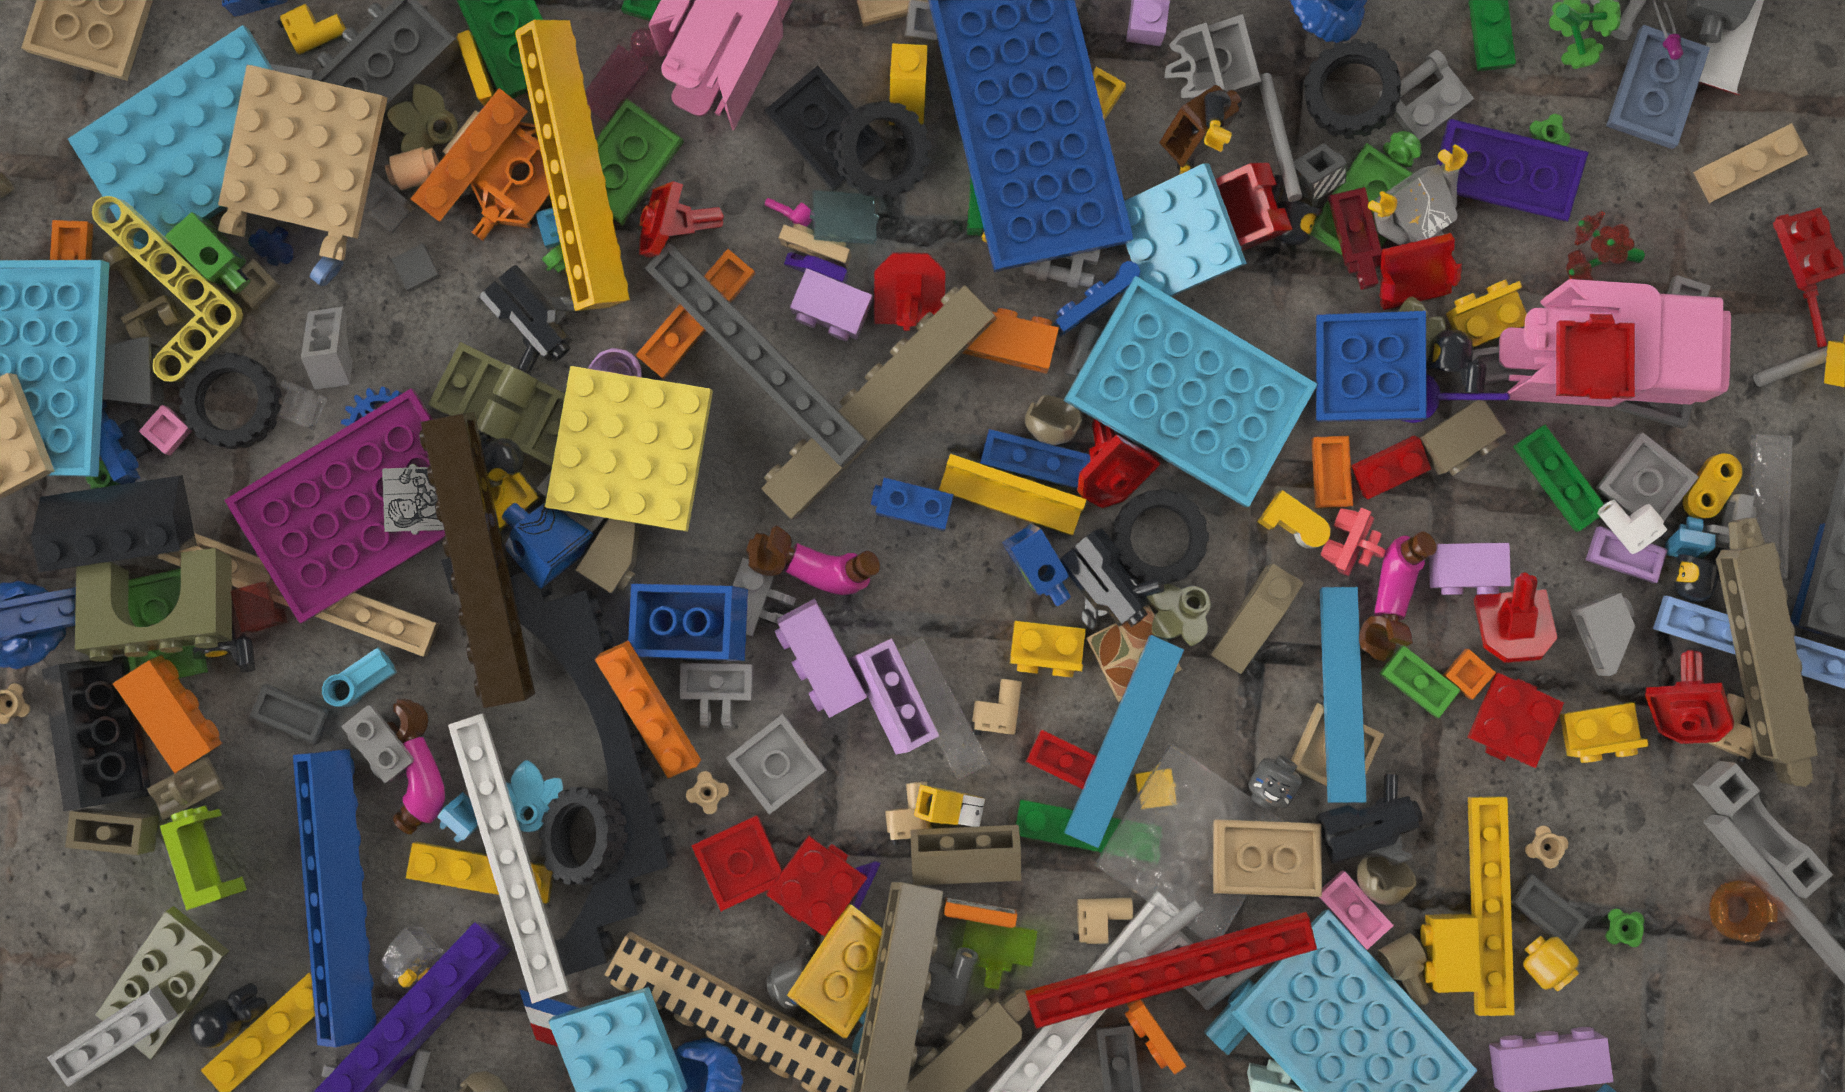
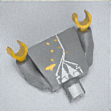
[1368,144,1468,245]

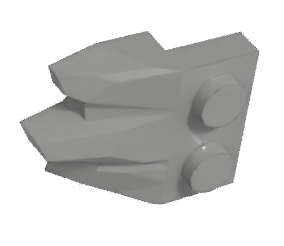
[1164,14,1262,99]

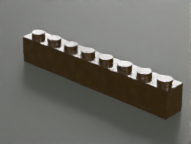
[419,412,535,708]

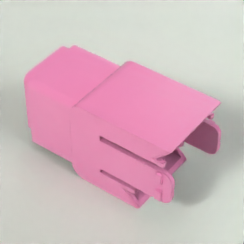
[649,0,793,130]
[1499,279,1731,407]

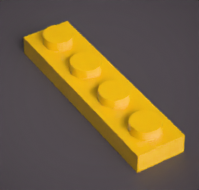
[406,842,554,904]
[201,972,315,1092]

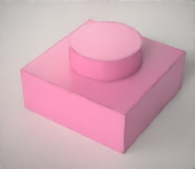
[139,405,193,456]

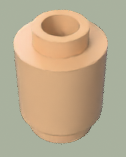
[385,147,439,191]

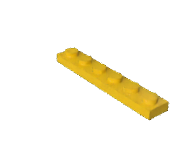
[1468,796,1515,1016]

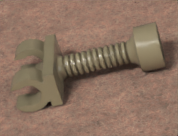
[103,245,183,339]

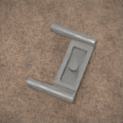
[1140,899,1263,1011]

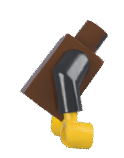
[1159,85,1242,175]

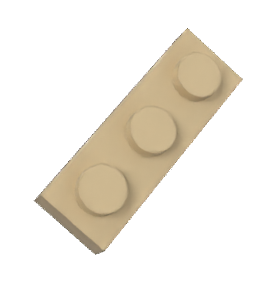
[1693,123,1808,203]

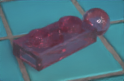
[585,28,657,124]

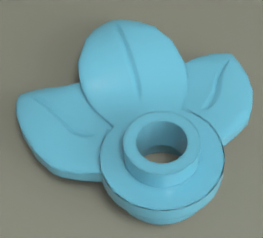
[506,760,563,833]

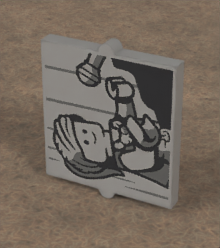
[382,464,444,534]

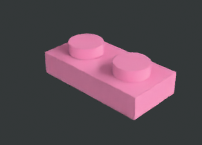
[1319,870,1393,950]

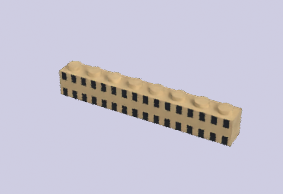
[605,931,858,1092]

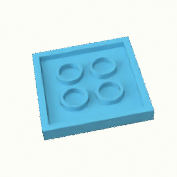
[1124,163,1247,297]
[548,987,688,1092]

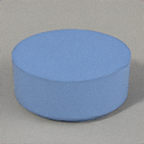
[310,256,343,286]

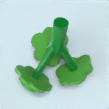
[1549,0,1621,69]

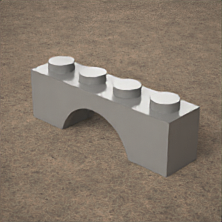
[1692,761,1833,899]

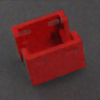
[1215,163,1292,251]

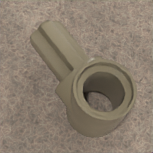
[1377,933,1432,1006]

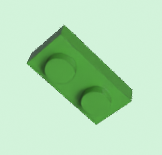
[1379,646,1460,718]

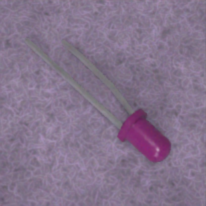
[1652,0,1683,60]

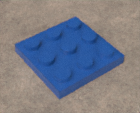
[1316,311,1427,422]

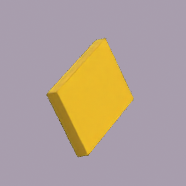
[787,904,883,1038]

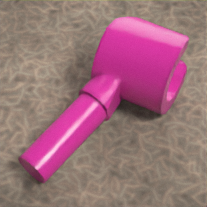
[764,198,815,227]

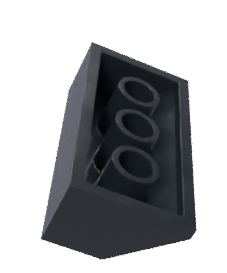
[31,475,197,572]
[42,656,151,811]

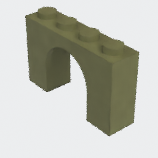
[75,548,232,662]

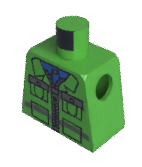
[165,212,251,294]

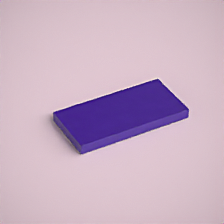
[1436,119,1589,222]

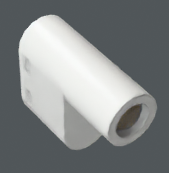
[1597,500,1669,554]

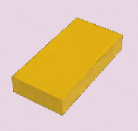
[456,30,495,106]

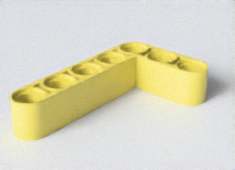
[92,196,243,382]

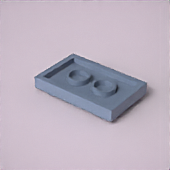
[1606,25,1710,149]

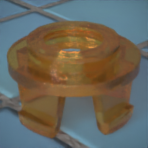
[1709,880,1778,942]

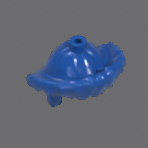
[1290,0,1367,43]
[0,581,66,669]
[674,1038,743,1092]

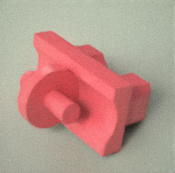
[1321,508,1386,576]

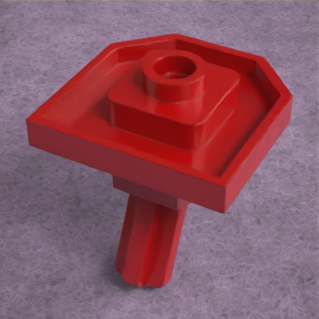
[639,181,724,258]
[874,252,946,331]
[1077,419,1161,508]
[1473,572,1558,663]
[1645,650,1734,744]

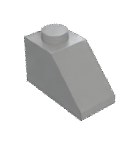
[1570,593,1635,676]

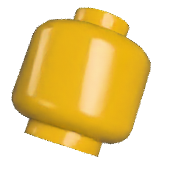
[1523,936,1579,992]

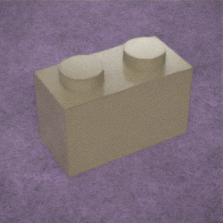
[1419,400,1506,476]
[65,808,159,855]

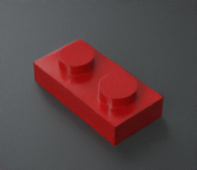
[1351,435,1431,499]
[1025,729,1097,789]

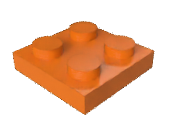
[1124,999,1186,1075]

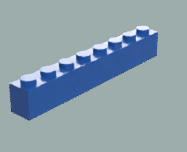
[293,749,376,1048]

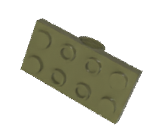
[428,342,565,466]
[95,906,230,1059]

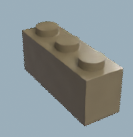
[910,825,1021,885]

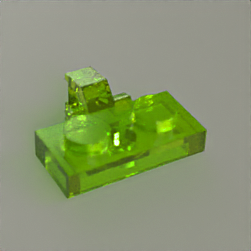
[961,920,1038,990]

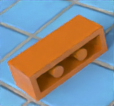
[962,308,1059,374]
[113,655,223,773]

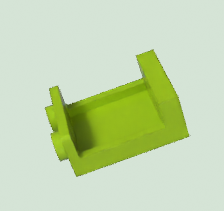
[160,805,247,910]

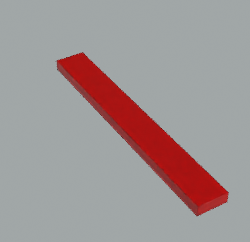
[1025,912,1317,1029]

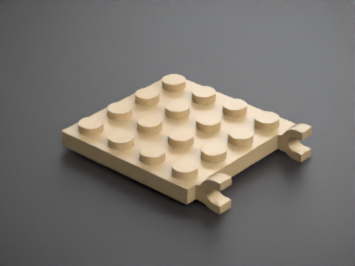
[218,64,387,261]

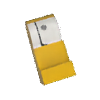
[1257,490,1330,549]
[914,784,985,827]

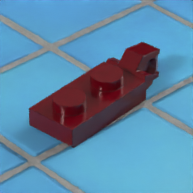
[1328,187,1381,290]

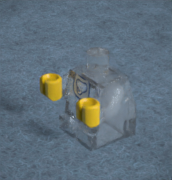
[380,927,444,987]

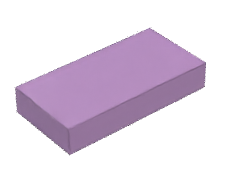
[1586,526,1668,583]

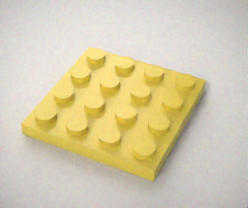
[545,366,713,532]

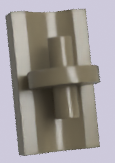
[147,757,224,820]

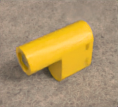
[277,4,346,55]

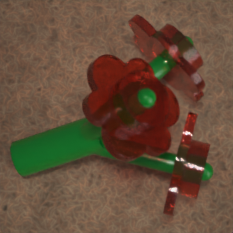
[1566,210,1645,281]

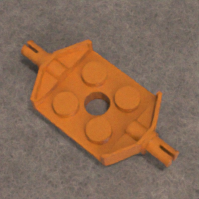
[470,122,550,242]

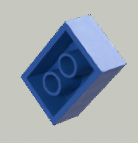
[628,584,748,661]

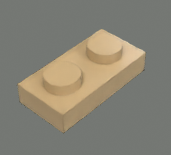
[779,224,851,269]

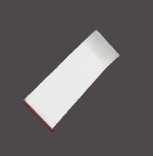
[1699,0,1764,95]

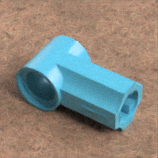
[322,647,397,707]
[1204,979,1255,1055]

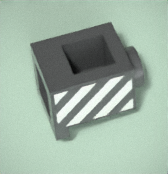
[1293,143,1347,207]

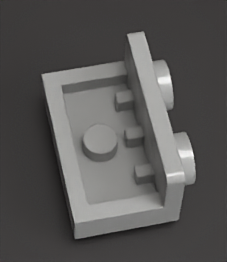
[341,705,414,783]

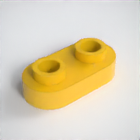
[1683,453,1742,519]

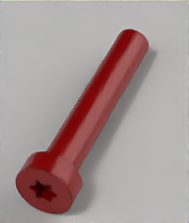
[1803,290,1827,348]

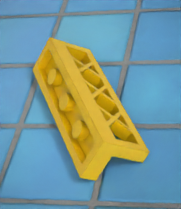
[938,454,1087,536]

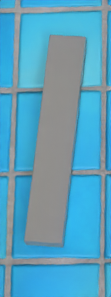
[1703,814,1845,985]

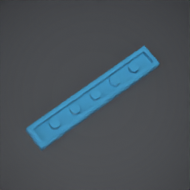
[1319,587,1367,803]
[1064,635,1184,848]

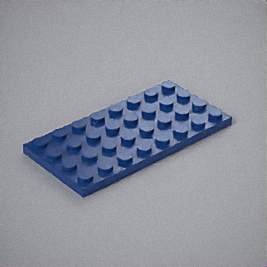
[928,0,1133,272]

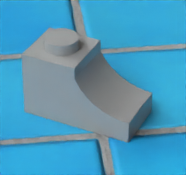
[301,306,353,389]

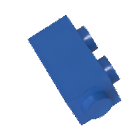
[871,478,953,532]

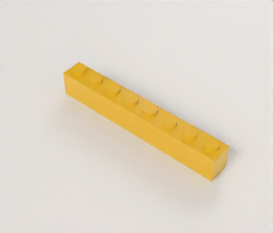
[515,20,630,311]

